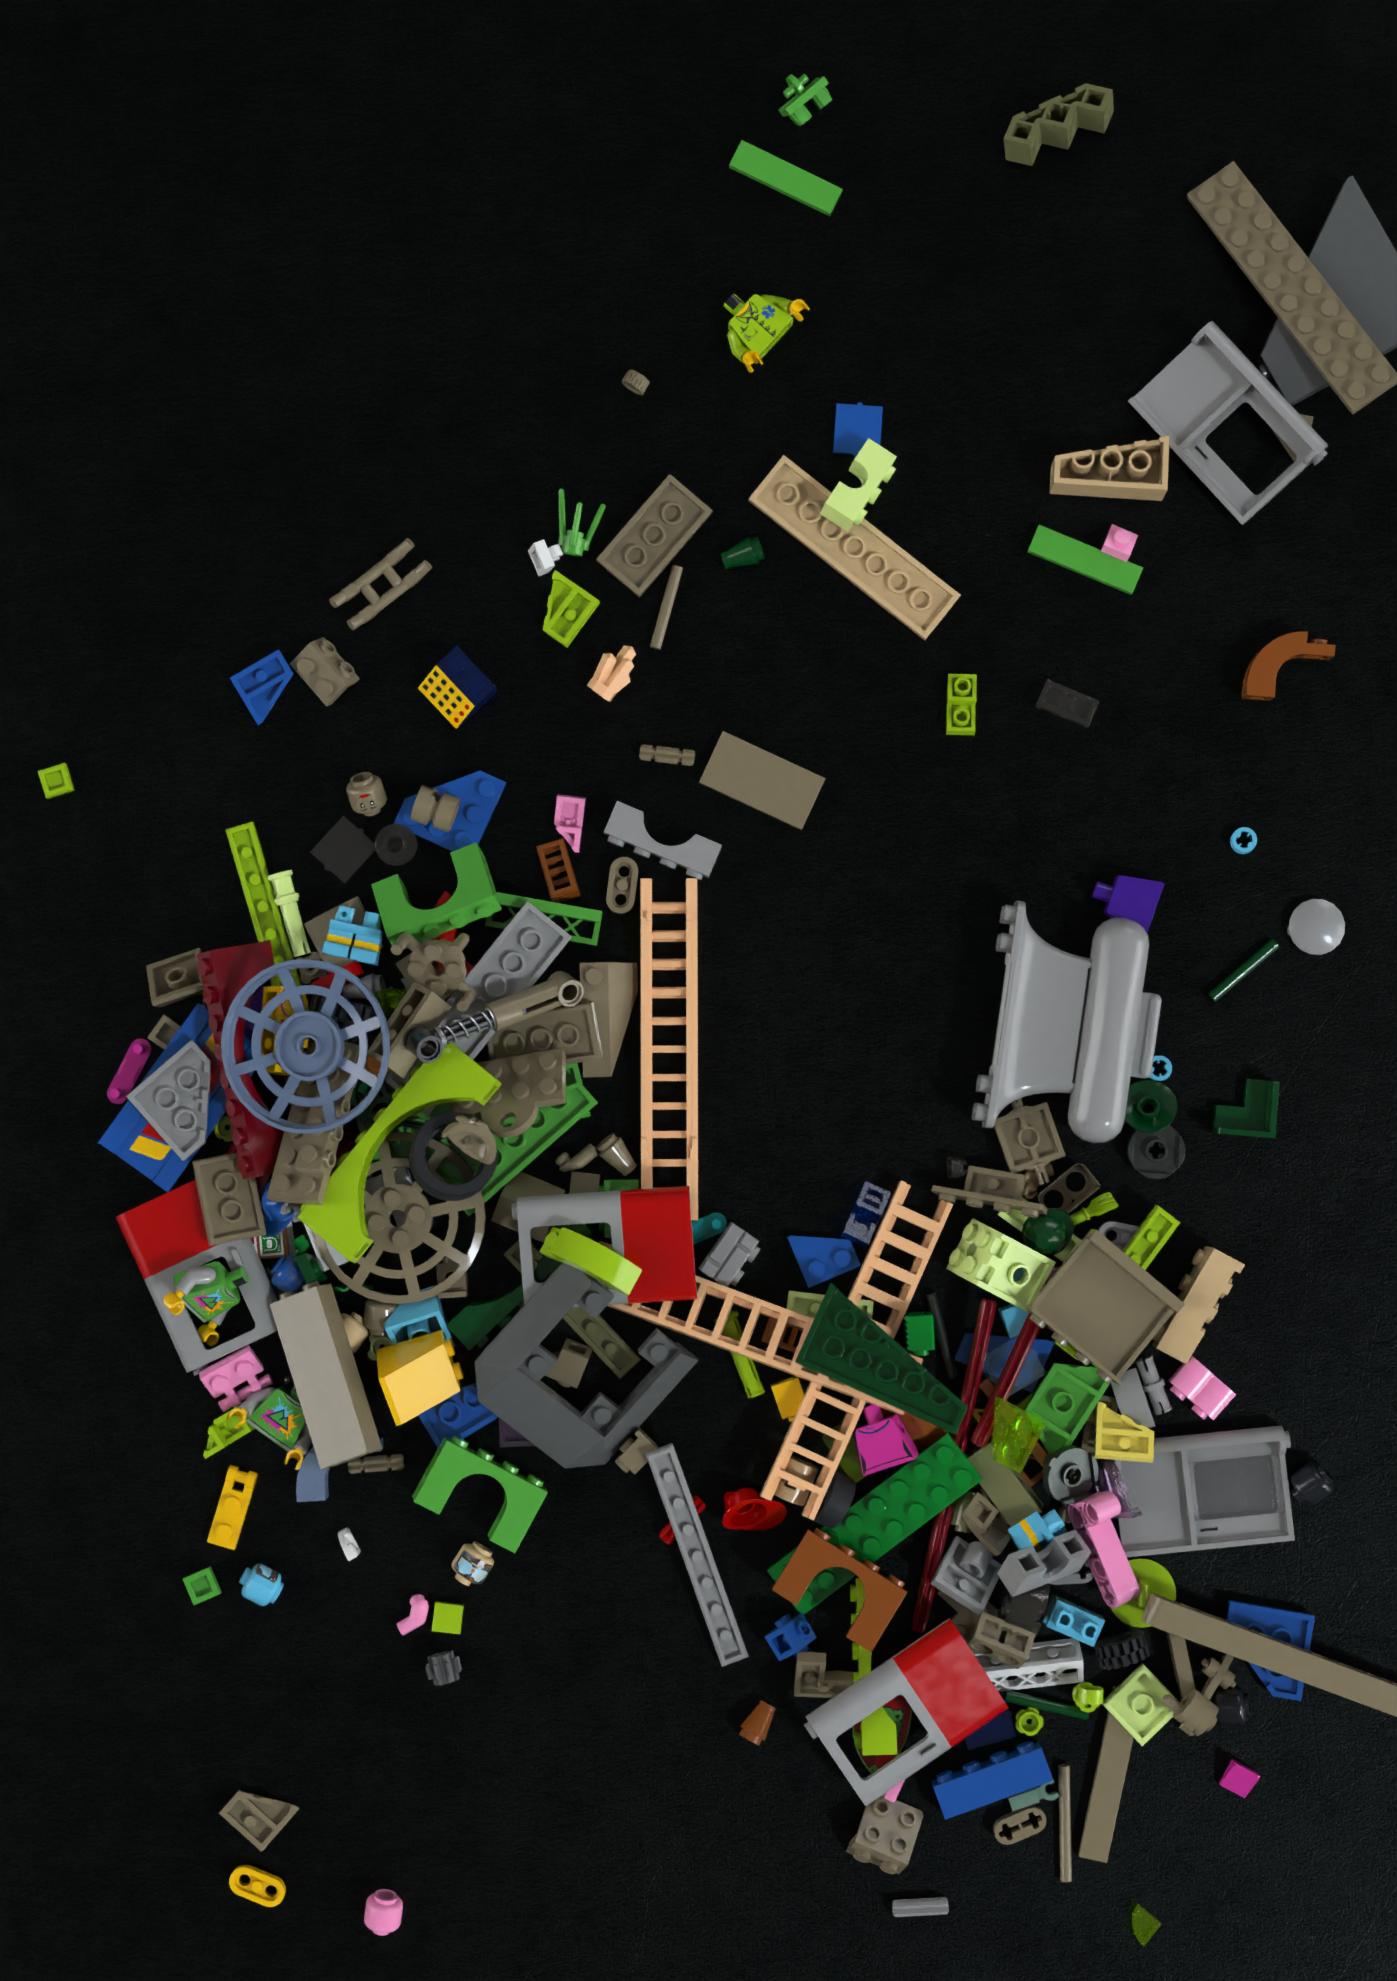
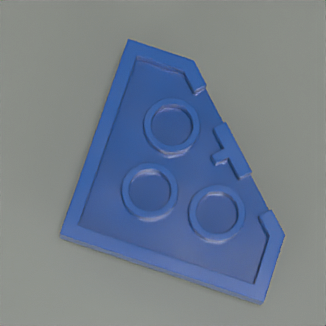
[394,771,507,852]
[1225,1599,1315,1701]

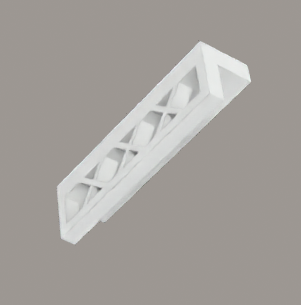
[971,1638,1084,1692]

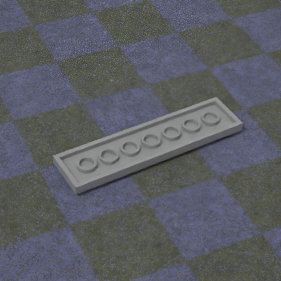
[384,901,572,1115]

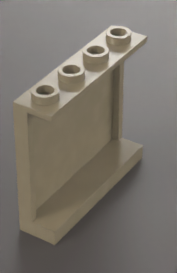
[1026,1229,1185,1385]

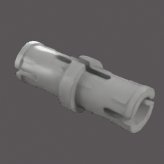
[1135,1355,1172,1415]

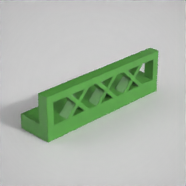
[485,892,603,946]

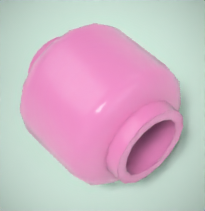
[364,1889,403,1936]

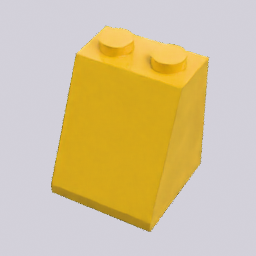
[376,1330,464,1426]

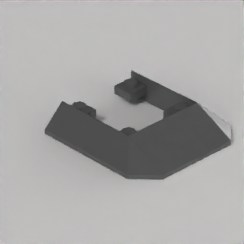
[475,1262,699,1468]

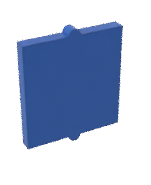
[833,402,883,457]

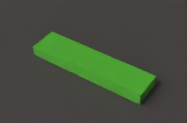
[729,140,843,216]
[1027,525,1143,595]

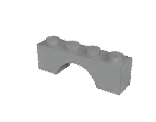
[604,801,722,880]

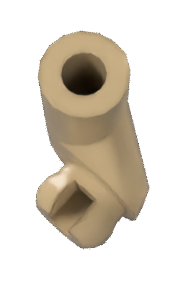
[1023,1163,1054,1199]

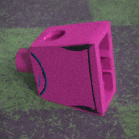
[855,1404,919,1476]

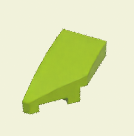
[203,1406,255,1459]

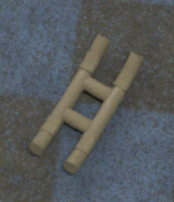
[330,538,432,630]

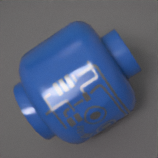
[269,1254,307,1294]

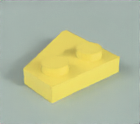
[1095,1402,1154,1463]

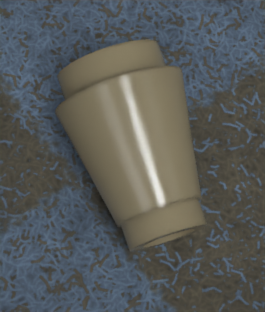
[596,1133,637,1176]

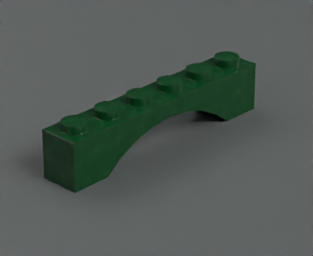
[446,1223,595,1351]

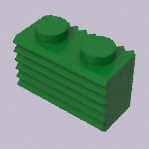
[902,1311,935,1356]

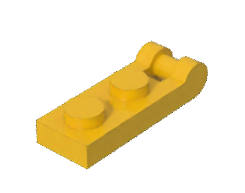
[207,1465,258,1550]

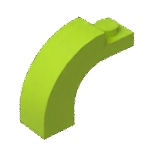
[539,1227,642,1295]

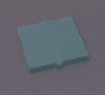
[984,1335,1047,1396]

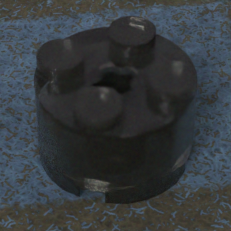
[996,1583,1050,1637]

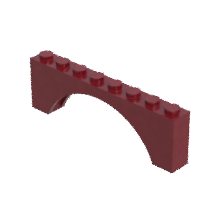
[197,940,284,1179]

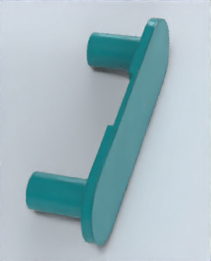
[692,1213,727,1244]

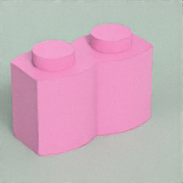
[1168,1356,1236,1420]

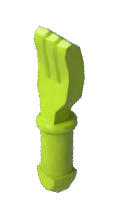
[1070,1192,1118,1226]

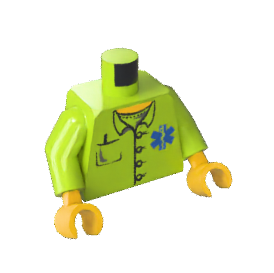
[724,294,810,373]

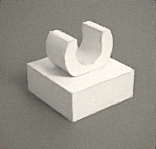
[528,539,563,576]

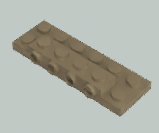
[267,1039,359,1205]

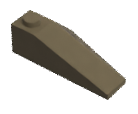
[580,962,638,1077]

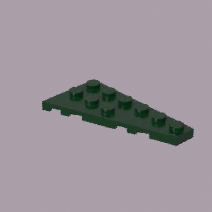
[795,1283,968,1435]

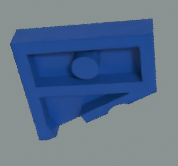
[230,649,294,725]
[787,1235,861,1288]

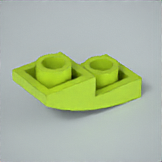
[946,674,977,736]

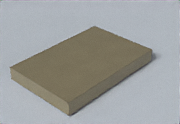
[192,1153,266,1246]

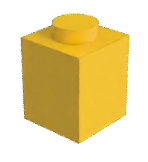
[771,1376,804,1422]

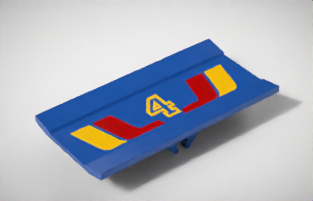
[98,1003,255,1193]

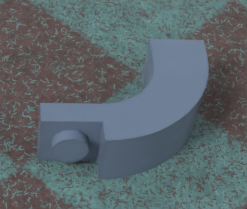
[296,1437,383,1502]

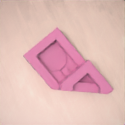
[554,794,586,852]

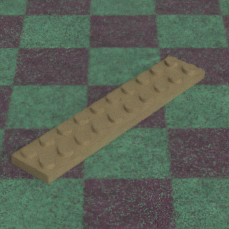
[1187,161,1397,415]

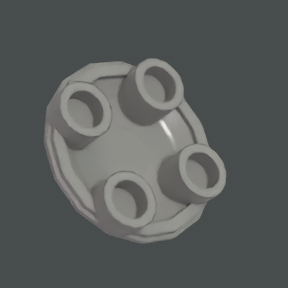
[1287,899,1345,955]

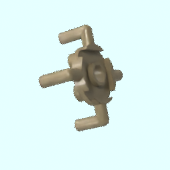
[391,932,477,1012]

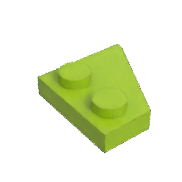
[543,570,600,648]

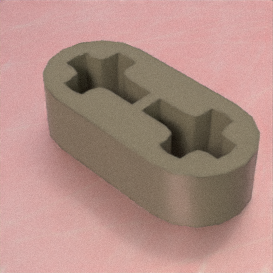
[993,1805,1047,1845]

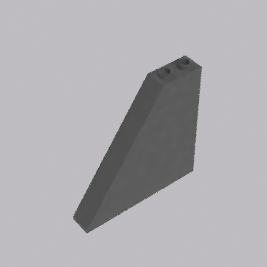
[1256,175,1397,406]

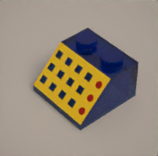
[418,646,498,730]

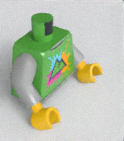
[163,1261,249,1346]
[226,1386,312,1470]

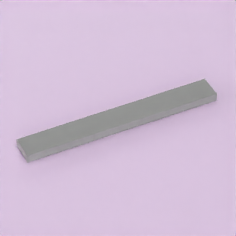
[645,1443,749,1667]

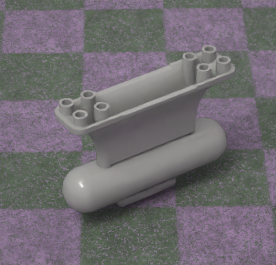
[972,900,1162,1143]

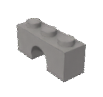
[997,1529,1091,1597]

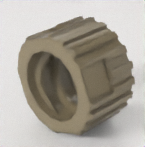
[621,370,650,395]

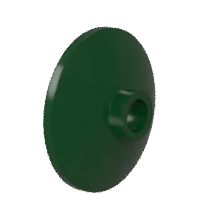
[1125,1080,1177,1133]

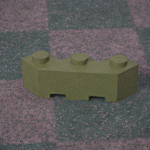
[1004,84,1114,166]

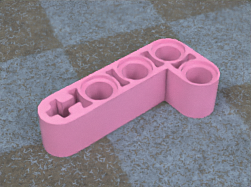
[1067,1491,1140,1609]

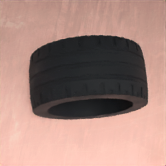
[409,1112,498,1201]

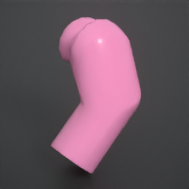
[396,1594,429,1636]

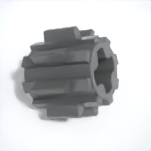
[425,1650,462,1686]

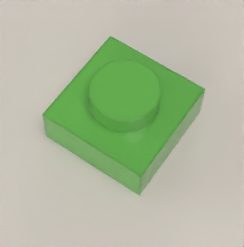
[183,1566,222,1605]

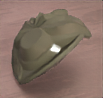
[441,1116,497,1165]

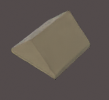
[146,948,204,1007]
[491,1172,565,1243]

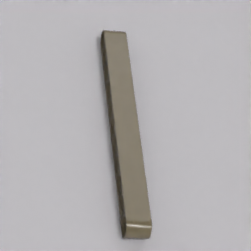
[1141,1593,1397,1717]

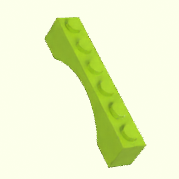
[850,1577,897,1756]

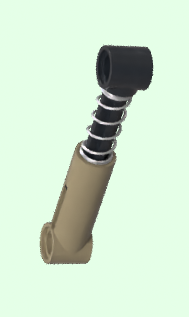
[405,971,584,1063]

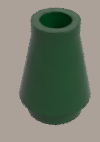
[721,537,765,569]

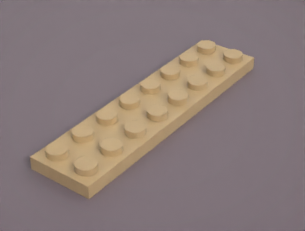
[748,455,961,640]

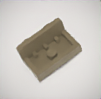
[290,637,359,707]

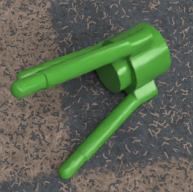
[558,489,606,557]

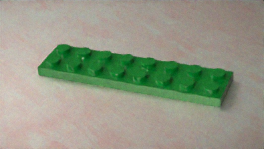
[767,1432,983,1615]

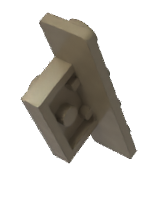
[932,1165,1048,1218]

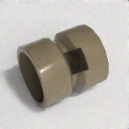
[410,785,461,833]

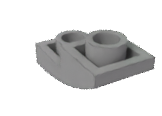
[1111,1368,1155,1428]

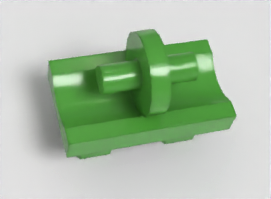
[779,74,832,126]

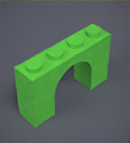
[371,842,502,949]
[412,1435,548,1553]

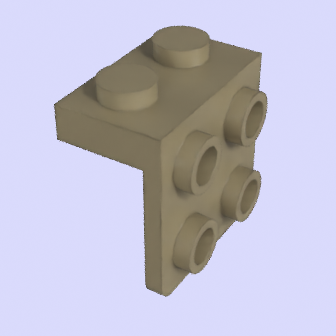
[846,1795,923,1874]

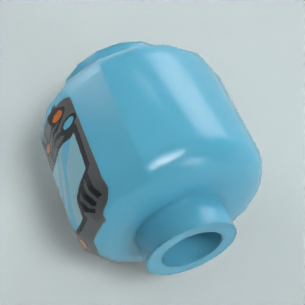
[239,1563,284,1606]

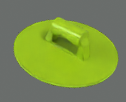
[1110,1558,1176,1628]

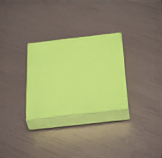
[1103,1663,1177,1746]

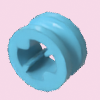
[1230,827,1257,854]
[1149,1056,1172,1081]

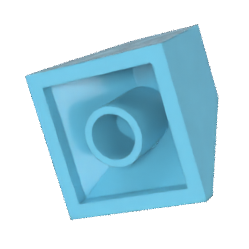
[384,1286,455,1347]

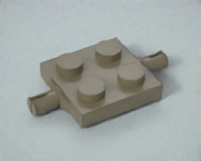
[994,1098,1066,1186]

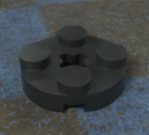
[1127,1125,1185,1179]
[1043,1445,1099,1504]

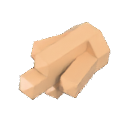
[587,646,636,702]

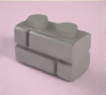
[699,1221,760,1287]

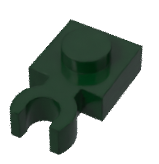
[295,1253,328,1284]

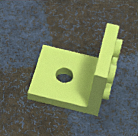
[946,1218,1056,1313]

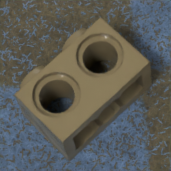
[966,1611,1036,1669]

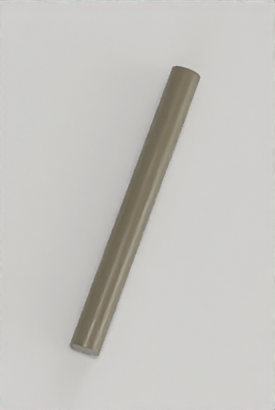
[1058,1764,1072,1882]

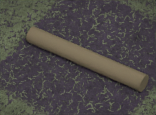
[650,565,683,650]

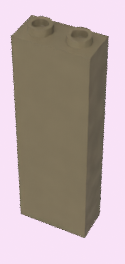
[270,1281,382,1469]

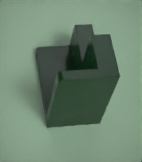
[1212,1079,1279,1138]

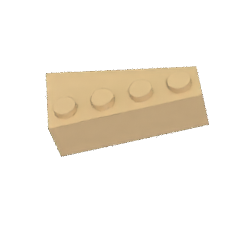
[1050,436,1170,501]
[1152,1246,1245,1364]

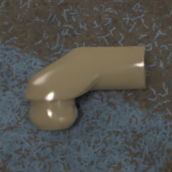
[555,1144,598,1172]

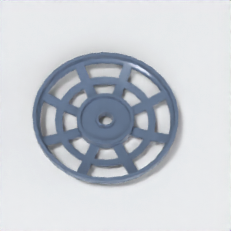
[221,959,390,1134]

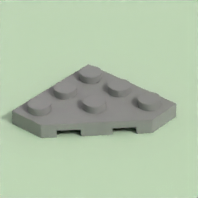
[126,1040,212,1161]

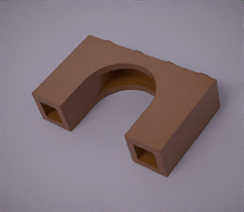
[772,1528,907,1652]

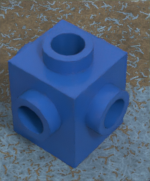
[765,1613,817,1662]

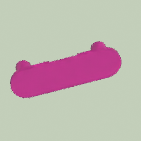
[107,1039,151,1104]

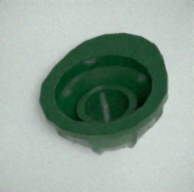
[1022,1208,1074,1256]

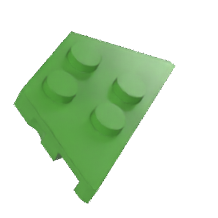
[1023,1362,1109,1454]

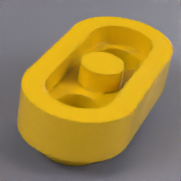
[229,1864,286,1907]

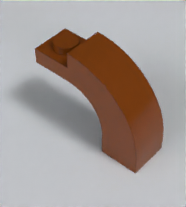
[1241,631,1335,701]

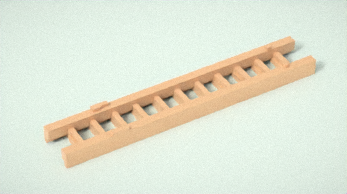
[641,878,698,1220]
[760,1181,953,1521]
[599,1241,923,1415]

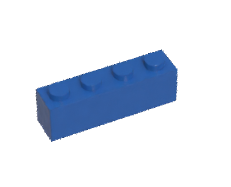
[931,1741,1053,1820]

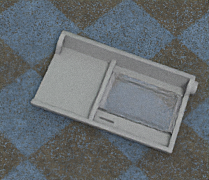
[1111,1426,1295,1557]

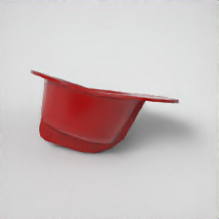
[722,1488,787,1531]

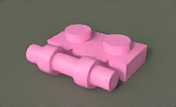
[199,1344,273,1412]

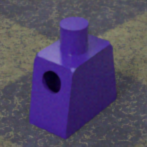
[1092,875,1165,933]

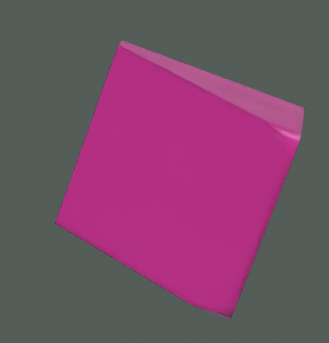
[1219,1759,1260,1798]

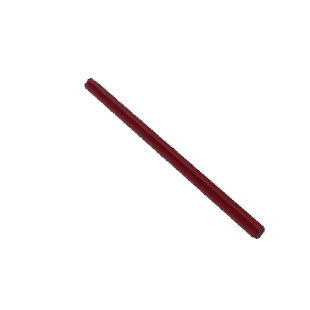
[911,1298,997,1633]

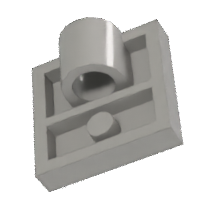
[930,1535,1002,1615]

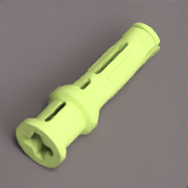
[267,870,311,957]

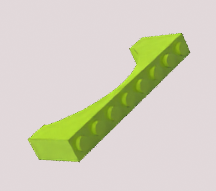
[297,1043,502,1263]

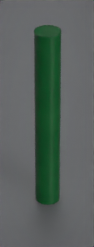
[1208,939,1279,1002]
[1004,1690,1090,1720]

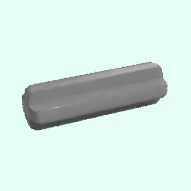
[892,1897,949,1917]

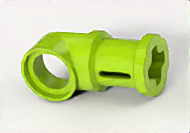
[1072,1681,1104,1712]

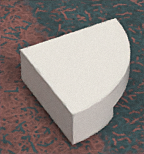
[338,1528,361,1561]

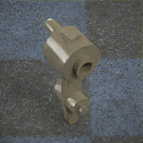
[1162,1653,1236,1736]

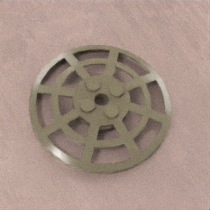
[315,1131,486,1304]

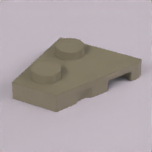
[219,1790,299,1852]

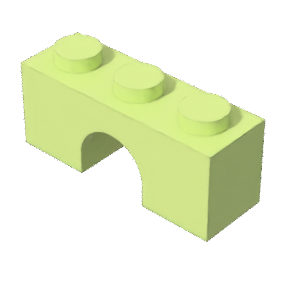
[820,438,897,532]

